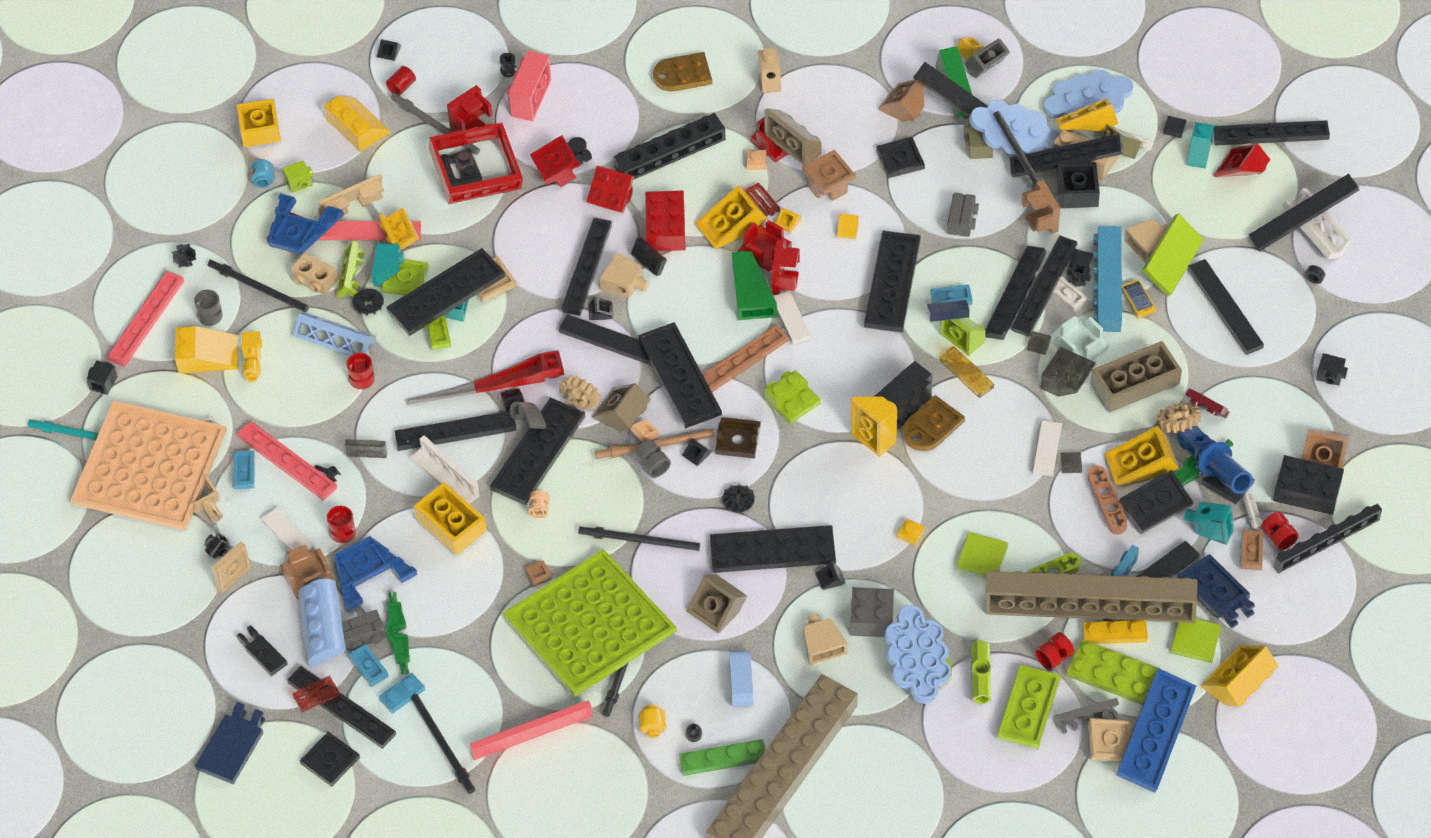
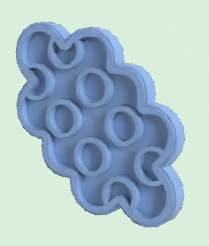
[1044,70,1133,118]
[969,100,1059,155]
[884,605,951,704]

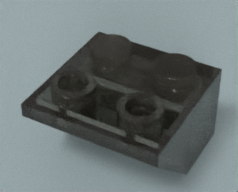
[1040,347,1096,397]

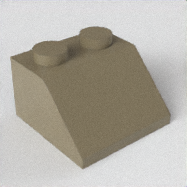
[592,383,651,431]
[686,574,747,633]

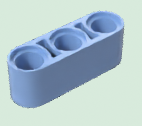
[729,651,754,707]

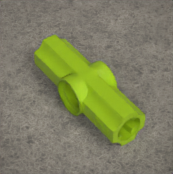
[971,640,991,704]

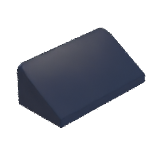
[927,300,970,322]

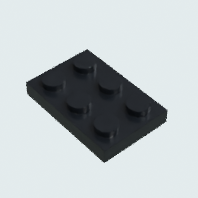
[1119,470,1194,534]

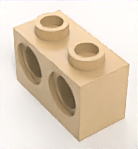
[291,253,338,296]

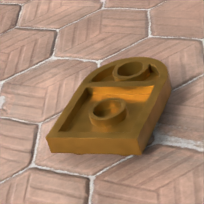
[653,52,713,92]
[903,395,965,451]

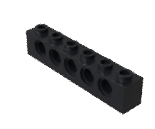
[613,113,726,180]

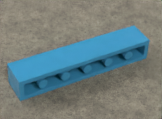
[1093,226,1122,332]

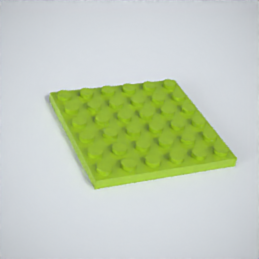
[503,549,677,697]

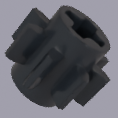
[172,244,197,268]
[1067,263,1091,287]
[204,533,230,559]

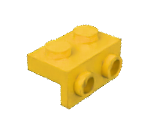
[379,207,419,250]

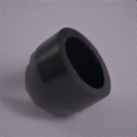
[685,723,702,742]

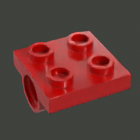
[586,166,634,213]

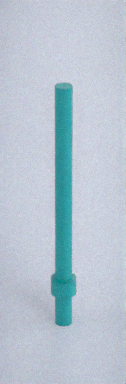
[28,419,99,440]

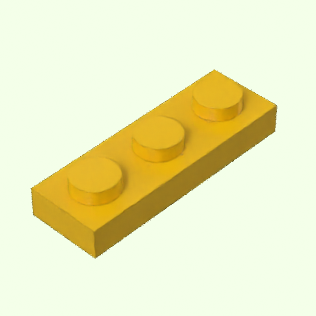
[1083,620,1148,644]

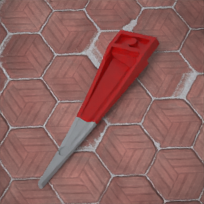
[406,350,564,405]

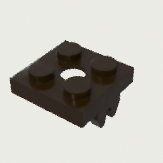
[715,417,761,459]

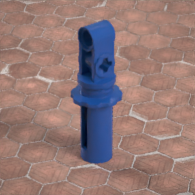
[1177,426,1253,494]

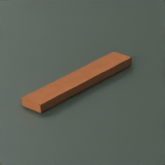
[703,325,789,392]

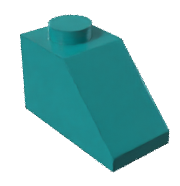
[1187,122,1214,169]
[372,244,405,286]

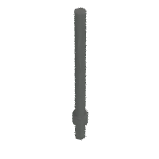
[391,93,480,155]

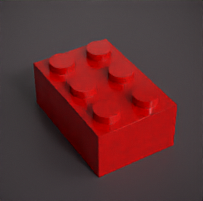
[645,190,686,251]

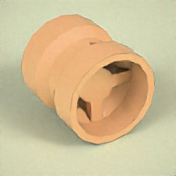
[528,490,550,518]

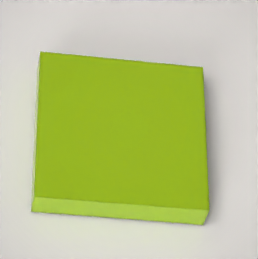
[381,260,429,295]
[957,532,1009,576]
[1171,619,1222,663]

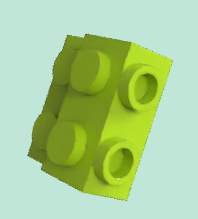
[764,370,821,424]

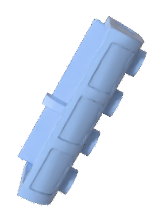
[298,579,346,668]

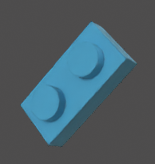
[930,284,973,305]
[233,450,255,489]
[1111,545,1139,576]
[348,644,389,687]
[379,672,425,714]

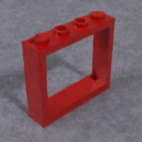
[428,123,523,205]

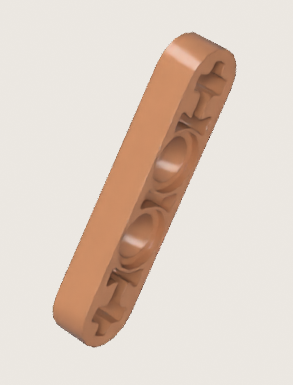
[1088,465,1127,535]

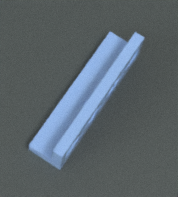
[293,313,377,356]

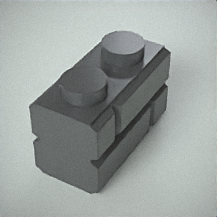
[965,38,1010,78]
[947,192,979,237]
[342,609,387,652]

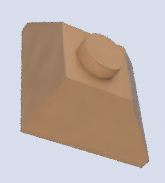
[878,79,924,122]
[1302,429,1350,468]

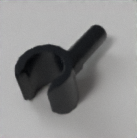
[314,465,341,482]

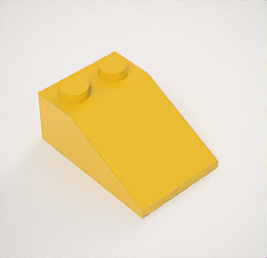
[695,185,768,249]
[175,326,238,373]
[1104,426,1179,486]

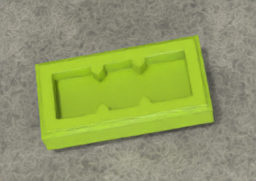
[427,315,452,350]

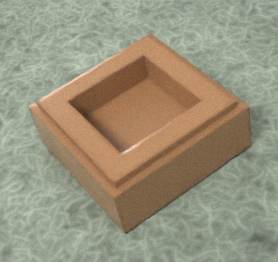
[525,560,552,587]

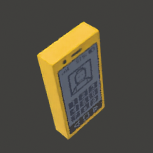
[1122,279,1156,318]

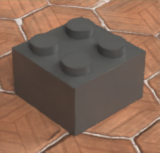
[850,587,894,637]

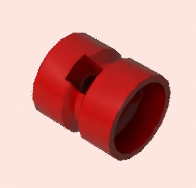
[346,353,375,389]
[326,505,356,543]
[1261,512,1299,551]
[1035,632,1075,671]

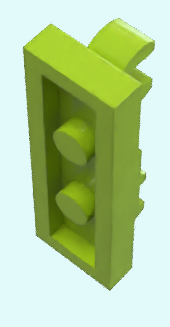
[336,240,365,299]

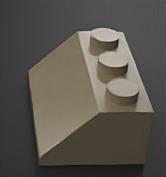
[764,108,821,166]

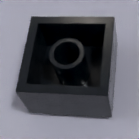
[1057,162,1100,209]

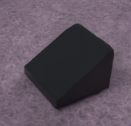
[377,39,401,61]
[588,297,613,320]
[500,388,524,411]
[682,438,712,466]
[816,562,846,590]

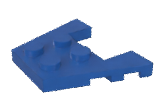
[267,193,344,255]
[334,536,418,612]

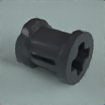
[499,53,517,77]

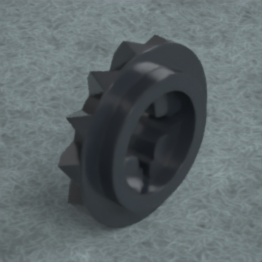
[352,289,384,316]
[722,483,755,513]

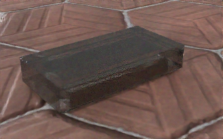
[345,439,388,458]

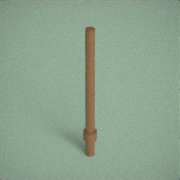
[595,429,714,459]

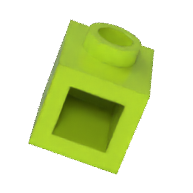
[282,160,314,193]

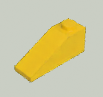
[1054,98,1118,131]

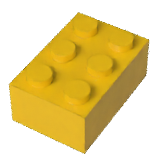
[414,482,487,556]

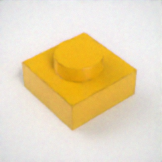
[897,518,925,546]

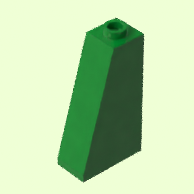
[935,46,972,119]
[732,251,777,320]

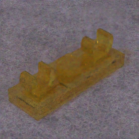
[940,346,994,398]

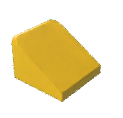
[957,37,984,60]
[775,207,802,233]
[837,213,859,239]

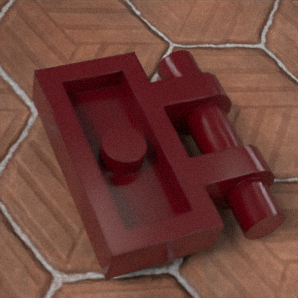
[1186,388,1230,418]

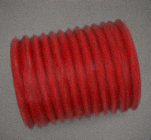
[386,66,416,96]

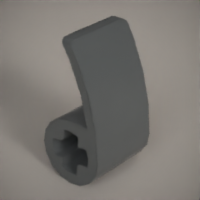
[510,402,546,429]

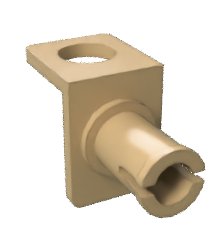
[193,475,224,523]

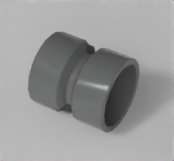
[194,289,223,326]
[634,440,671,478]

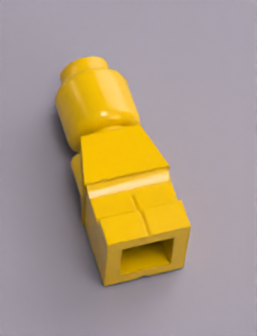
[241,331,262,382]

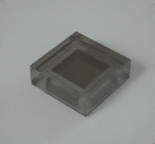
[1027,331,1052,355]
[1060,452,1082,474]

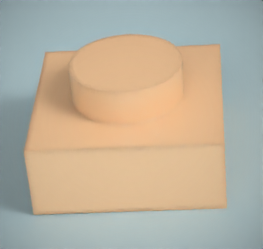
[747,150,766,170]
[630,420,660,442]

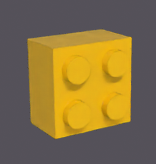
[237,98,281,148]

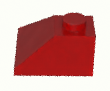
[1213,143,1271,177]

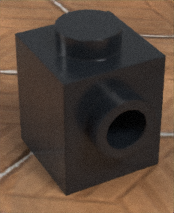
[1316,353,1348,386]
[86,360,118,395]

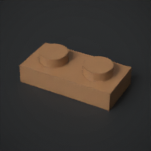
[1241,530,1263,570]

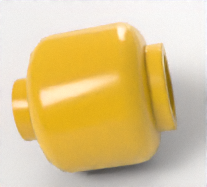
[638,705,667,738]

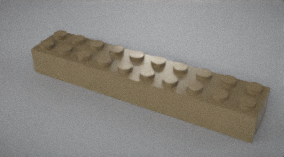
[985,570,1197,623]
[706,674,858,838]

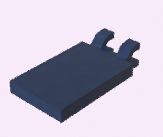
[1177,554,1255,628]
[195,702,265,785]

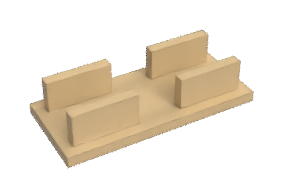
[318,174,384,216]

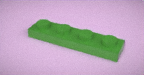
[679,739,765,776]

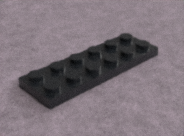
[864,231,921,333]
[386,248,506,336]
[638,322,722,429]
[490,397,585,506]
[710,525,836,573]

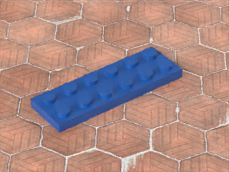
[1116,668,1197,793]

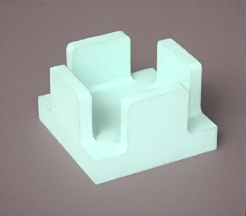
[1052,316,1109,369]

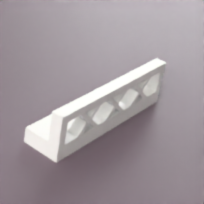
[1282,188,1352,259]
[410,436,480,504]

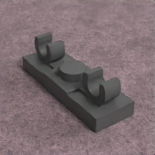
[1053,698,1119,734]

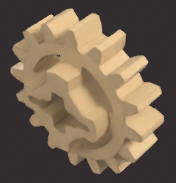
[559,375,601,411]
[1156,402,1201,433]

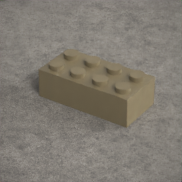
[1091,341,1182,412]

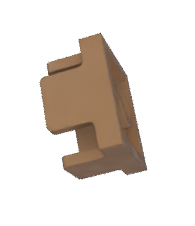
[802,149,856,201]
[1021,180,1060,234]
[280,544,334,600]

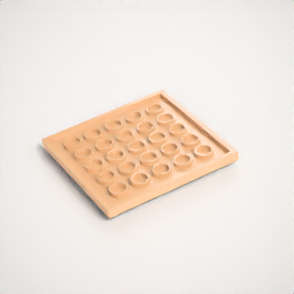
[71,400,227,531]

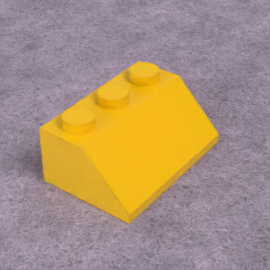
[324,95,390,152]
[851,397,897,457]
[1201,645,1278,707]

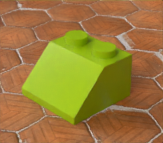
[940,318,986,356]

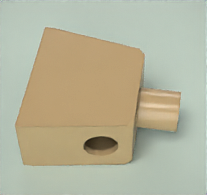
[758,47,781,93]
[1125,219,1169,263]
[599,252,649,298]
[803,614,847,665]

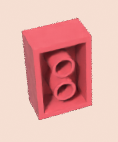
[507,51,551,121]

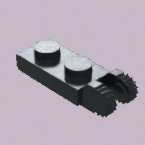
[236,625,288,677]

